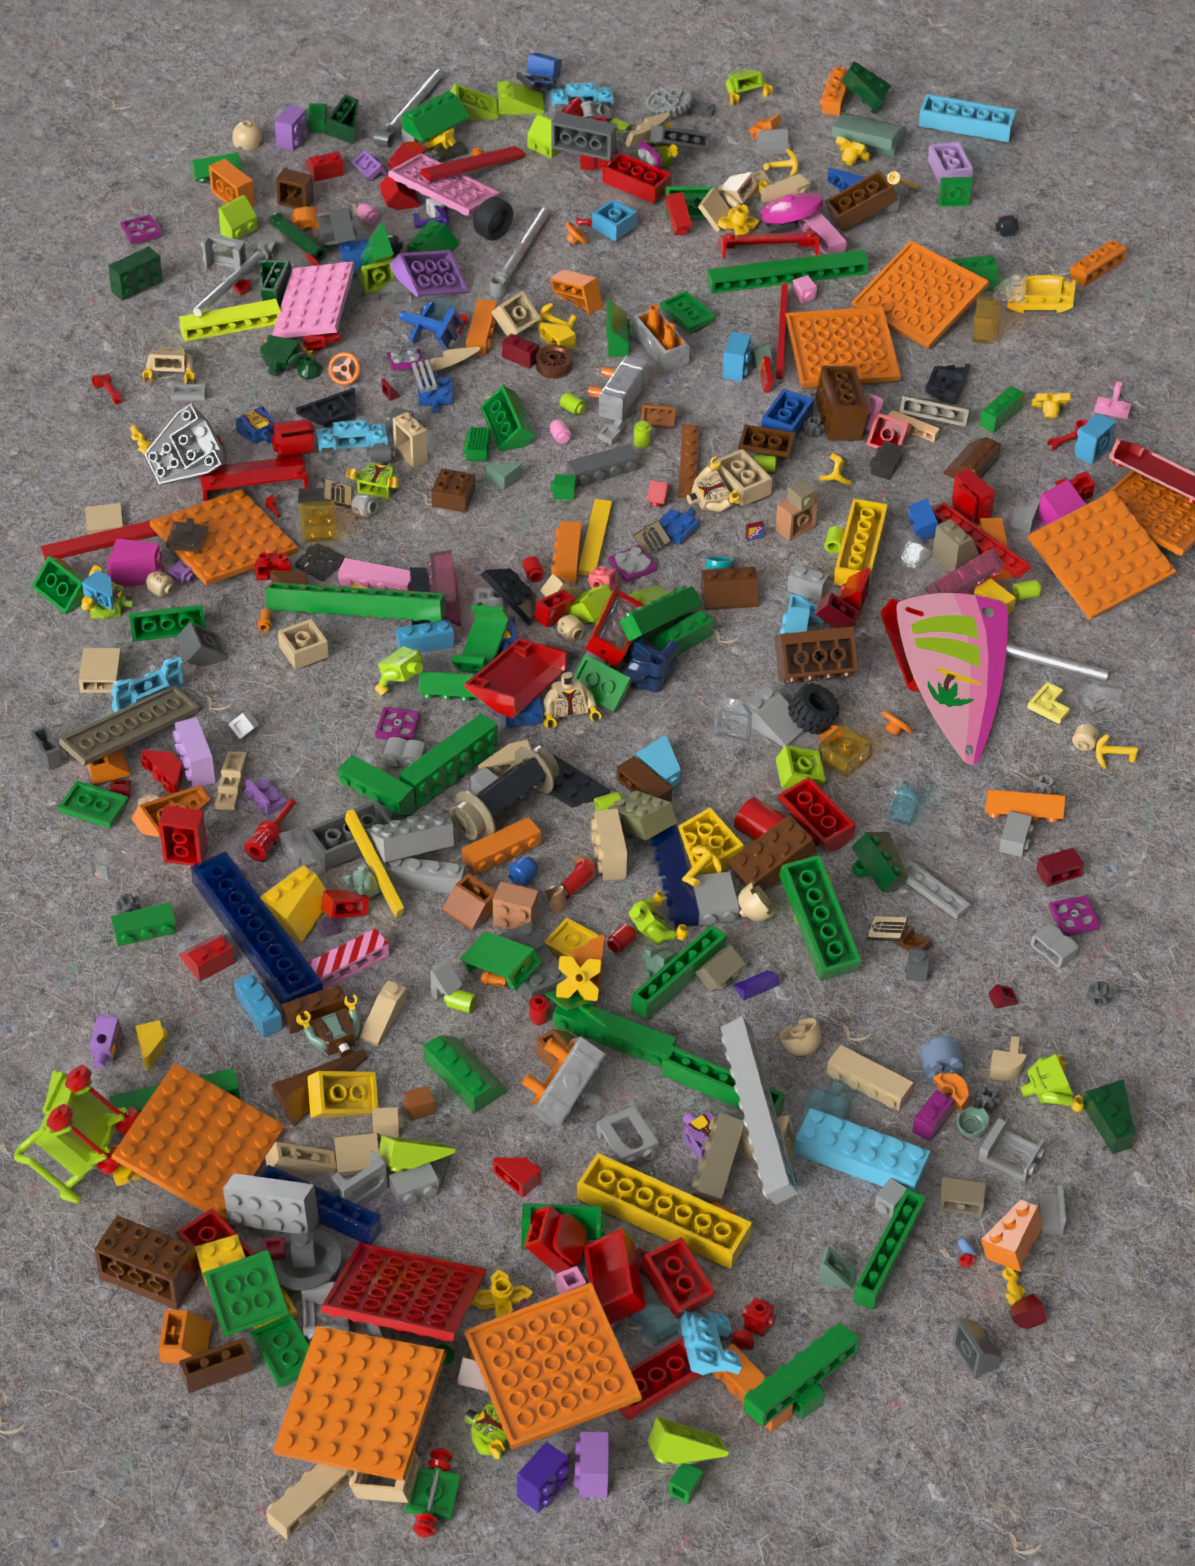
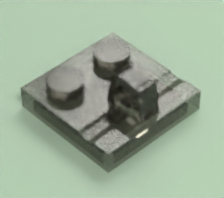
[166,518,209,554]
[295,543,345,582]

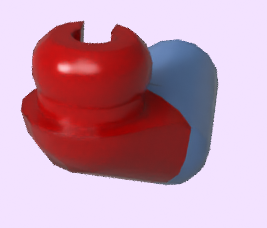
[957,1238,976,1268]

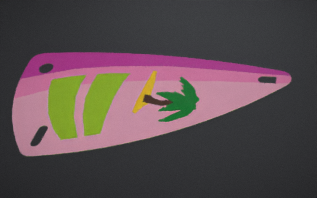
[896,593,1008,765]

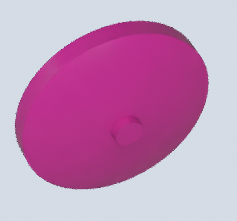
[760,192,823,223]

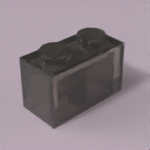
[869,441,904,480]

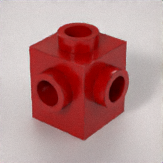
[742,1297,776,1337]

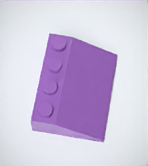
[390,250,469,297]

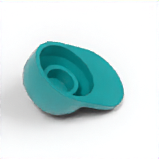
[705,555,736,569]

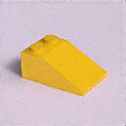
[308,1071,378,1118]

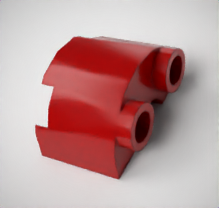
[1055,471,1095,500]
[254,552,291,580]

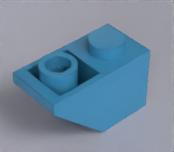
[82,570,114,610]

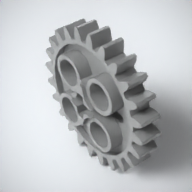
[643,85,693,119]

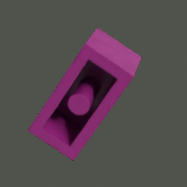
[912,1090,954,1142]

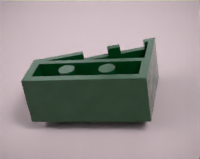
[841,61,891,114]
[325,94,359,144]
[259,260,292,306]
[852,832,908,893]
[1083,1079,1135,1154]

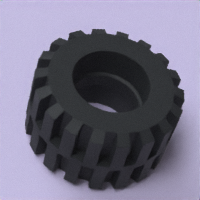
[788,683,840,734]

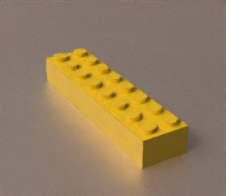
[577,1153,752,1269]

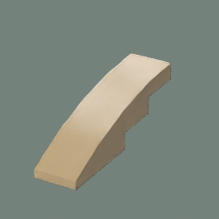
[625,112,670,147]
[413,347,480,375]
[215,751,247,811]

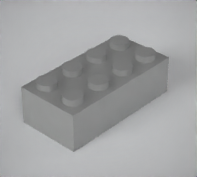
[365,812,454,862]
[223,1173,319,1234]

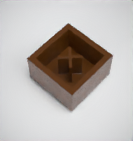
[276,168,314,209]
[431,468,475,513]

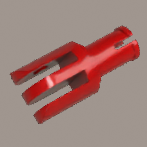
[303,331,340,351]

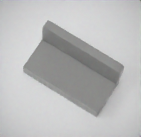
[757,128,790,155]
[1010,498,1040,534]
[1038,1185,1066,1235]

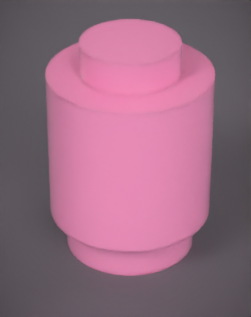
[357,203,379,225]
[550,420,571,444]

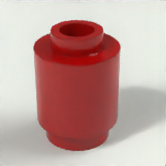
[522,556,544,582]
[607,924,636,953]
[529,995,550,1025]

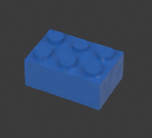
[761,388,814,439]

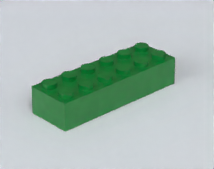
[399,713,498,811]
[779,855,861,981]

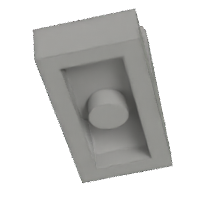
[430,959,462,1000]

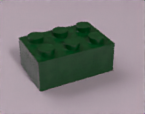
[108,246,163,301]

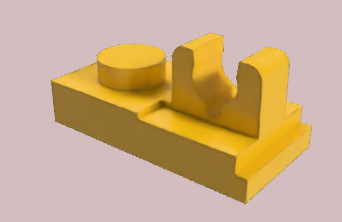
[425,128,456,149]

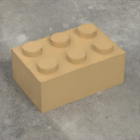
[714,449,772,506]
[590,809,627,881]

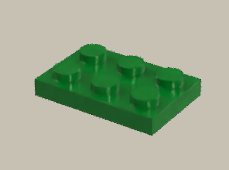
[660,291,716,333]
[573,655,633,712]
[58,781,129,829]
[250,1314,309,1389]

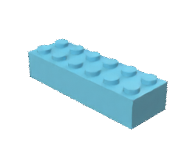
[918,94,1016,142]
[793,1108,930,1192]

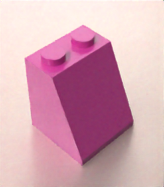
[1037,480,1086,526]
[107,539,164,588]

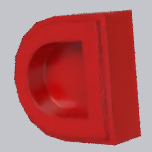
[232,279,251,296]
[731,1330,754,1350]

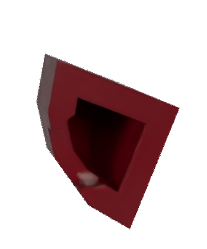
[1009,1294,1047,1329]

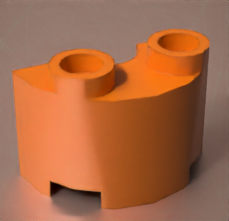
[748,114,781,140]
[291,206,320,231]
[933,1073,971,1112]

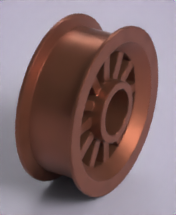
[536,345,573,379]

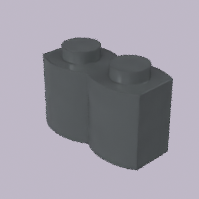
[31,726,62,770]

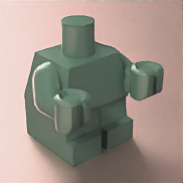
[343,865,380,898]
[641,947,676,979]

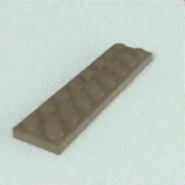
[59,685,199,766]

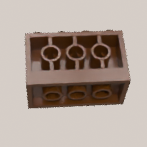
[814,366,869,441]
[774,626,859,684]
[94,1215,199,1310]

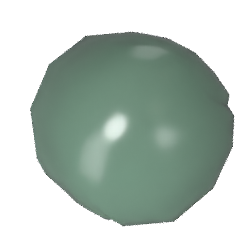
[957,1106,989,1138]

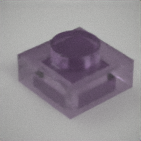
[316,915,342,939]

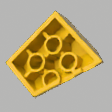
[678,808,744,876]
[259,865,326,944]

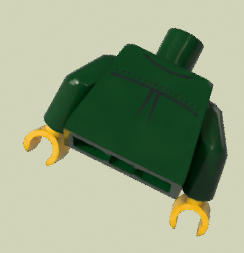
[260,334,313,376]

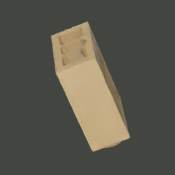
[393,412,428,468]
[349,1451,421,1503]

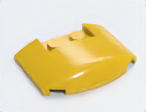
[1007,275,1076,313]

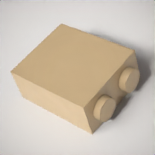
[78,648,122,693]

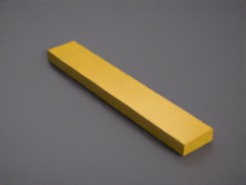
[578,499,612,576]
[345,809,404,919]

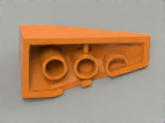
[132,785,211,837]

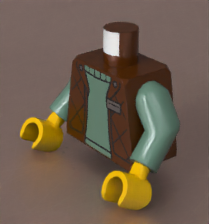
[296,994,361,1057]

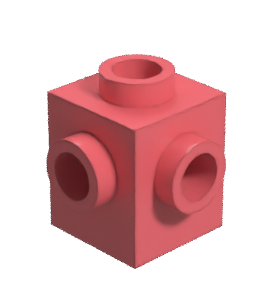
[588,566,618,592]

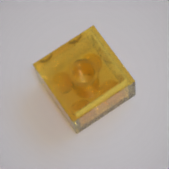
[972,296,1000,344]
[299,501,338,543]
[818,724,873,778]

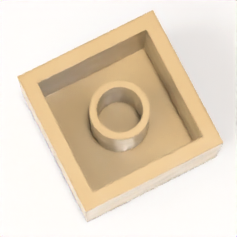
[491,291,541,336]
[278,619,329,670]

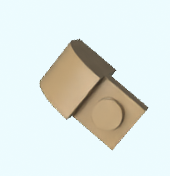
[989,1036,1026,1081]

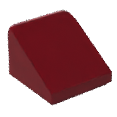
[381,378,401,401]
[110,780,131,799]
[988,984,1018,1008]

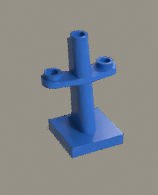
[399,302,465,351]

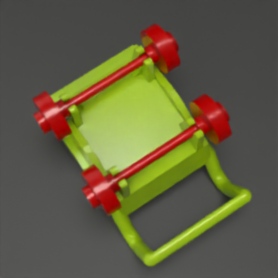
[14,1065,140,1203]

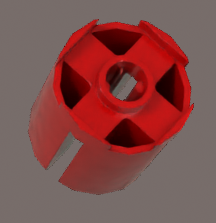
[270,419,317,458]

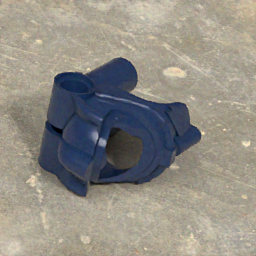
[624,634,680,692]

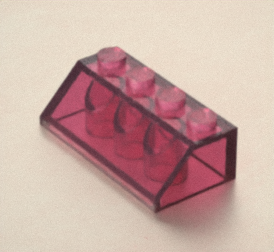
[924,548,1004,594]
[427,550,461,626]

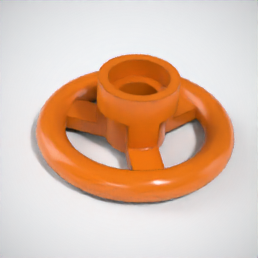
[565,221,590,245]
[328,352,361,385]
[882,711,914,736]

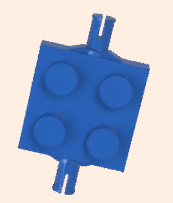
[418,371,453,413]
[651,508,700,547]

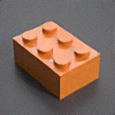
[209,159,255,208]

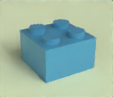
[592,199,637,241]
[723,332,753,382]
[1075,413,1116,465]

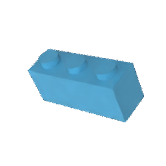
[396,619,454,653]
[234,973,282,1038]

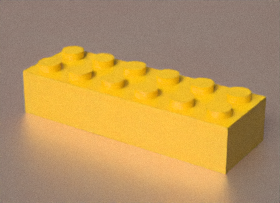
[833,498,888,587]

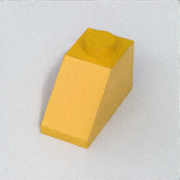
[540,323,576,350]
[135,1020,168,1070]

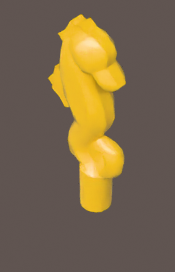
[130,425,153,454]
[1003,1267,1025,1306]

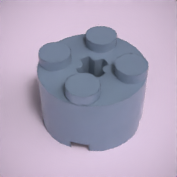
[919,1036,965,1082]

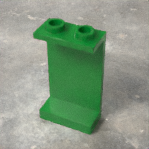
[451,605,511,673]
[460,931,542,991]
[521,1203,606,1250]

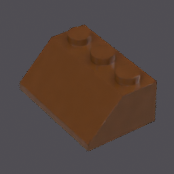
[738,424,795,459]
[943,437,1001,479]
[700,567,759,610]

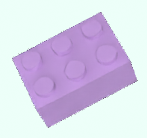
[928,142,973,185]
[173,717,215,787]

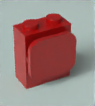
[952,469,996,525]
[524,1206,587,1274]

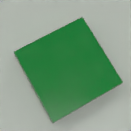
[937,177,973,207]

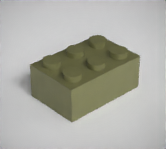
[608,791,677,840]

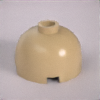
[232,120,263,150]
[738,882,776,922]
[779,1018,822,1057]

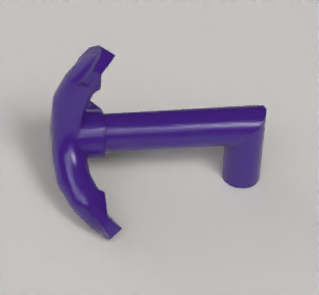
[413,205,449,228]

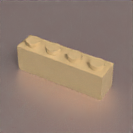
[827,1045,913,1111]
[266,1464,354,1540]

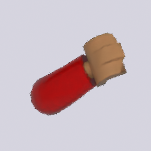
[544,855,596,913]

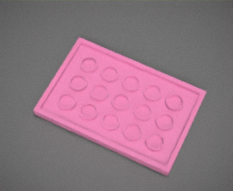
[388,153,500,216]
[273,262,355,338]

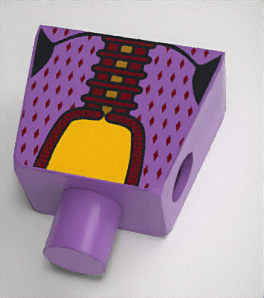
[90,1014,124,1068]
[683,1111,716,1161]

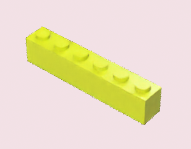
[179,299,281,341]

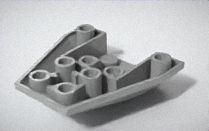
[144,404,223,484]

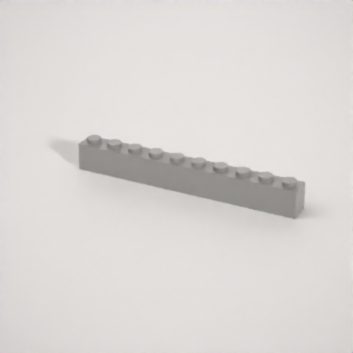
[721,1016,799,1204]

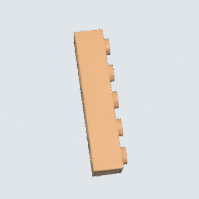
[888,410,940,442]

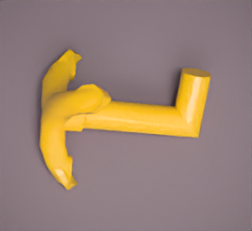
[763,149,799,177]
[537,303,577,331]
[819,452,852,486]
[1096,734,1138,769]
[682,846,721,887]

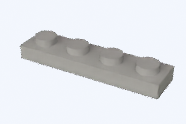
[904,861,970,920]

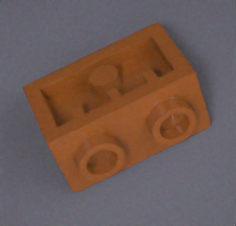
[640,403,676,429]

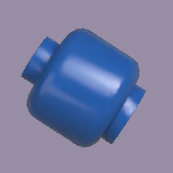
[508,856,538,885]

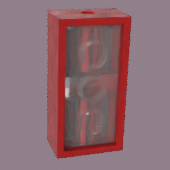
[584,588,645,667]

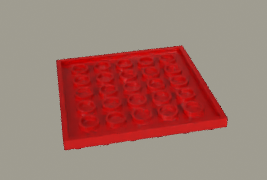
[321,1242,487,1341]

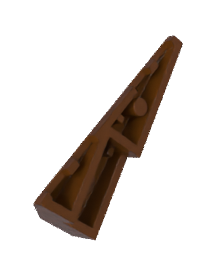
[272,1049,367,1127]

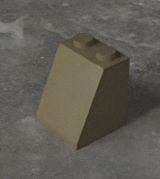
[932,519,982,577]

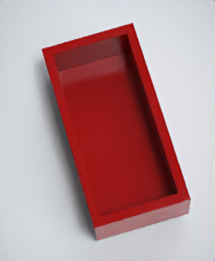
[584,1228,646,1325]

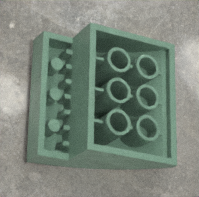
[832,113,908,157]

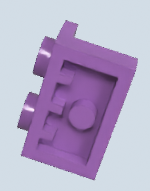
[351,150,387,181]
[166,559,196,586]
[245,778,287,816]

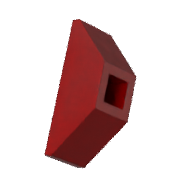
[141,750,183,794]

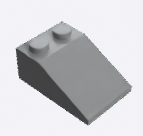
[742,686,804,747]

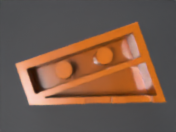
[550,269,603,315]
[981,1200,1043,1272]

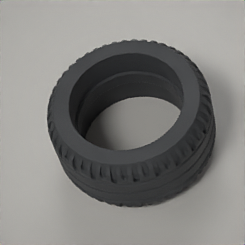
[473,196,513,241]

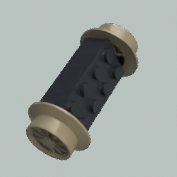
[450,745,559,840]

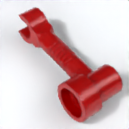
[91,373,122,405]
[1047,419,1088,450]

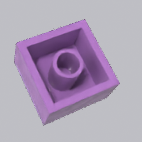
[275,105,308,151]
[575,1432,608,1497]

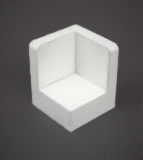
[426,198,447,218]
[228,710,259,739]

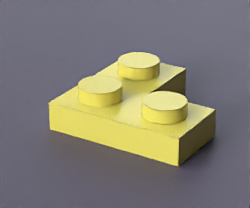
[1028,682,1070,724]

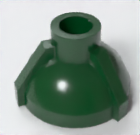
[298,356,322,380]

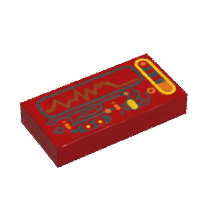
[759,356,774,393]

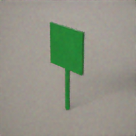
[545,990,607,1027]

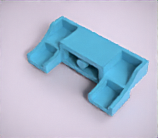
[550,83,613,107]
[316,420,388,452]
[780,594,824,660]
[111,657,184,712]
[679,1311,742,1375]

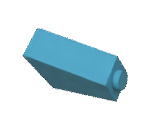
[636,735,681,788]

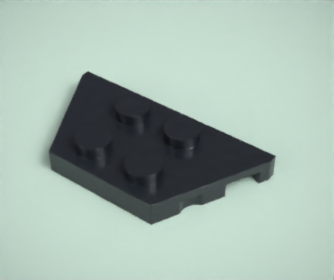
[516,72,557,91]
[925,364,970,404]
[295,388,356,428]
[480,568,536,626]
[549,755,610,808]

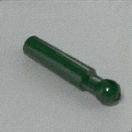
[269,212,327,262]

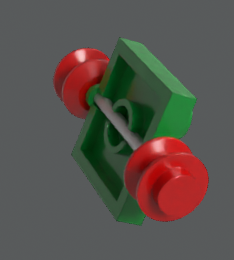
[405,1448,461,1538]

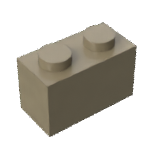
[695,945,745,991]
[938,1177,986,1216]

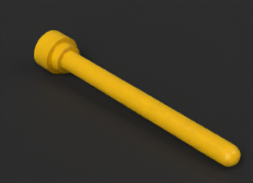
[888,171,919,190]

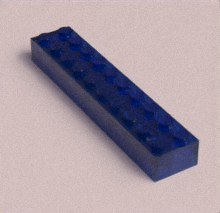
[191,851,323,1006]

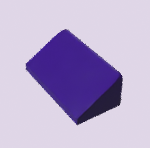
[733,970,779,1000]

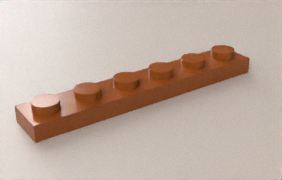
[678,424,699,498]

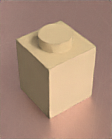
[372,1107,403,1138]

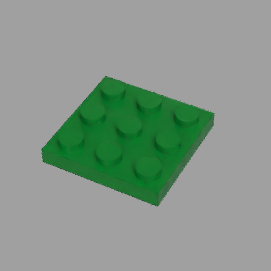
[203,1250,289,1337]

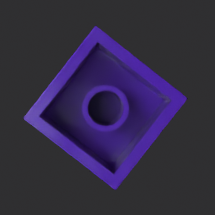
[517,1442,569,1513]

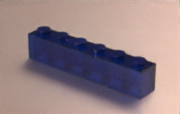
[650,825,699,929]
[259,1164,381,1244]

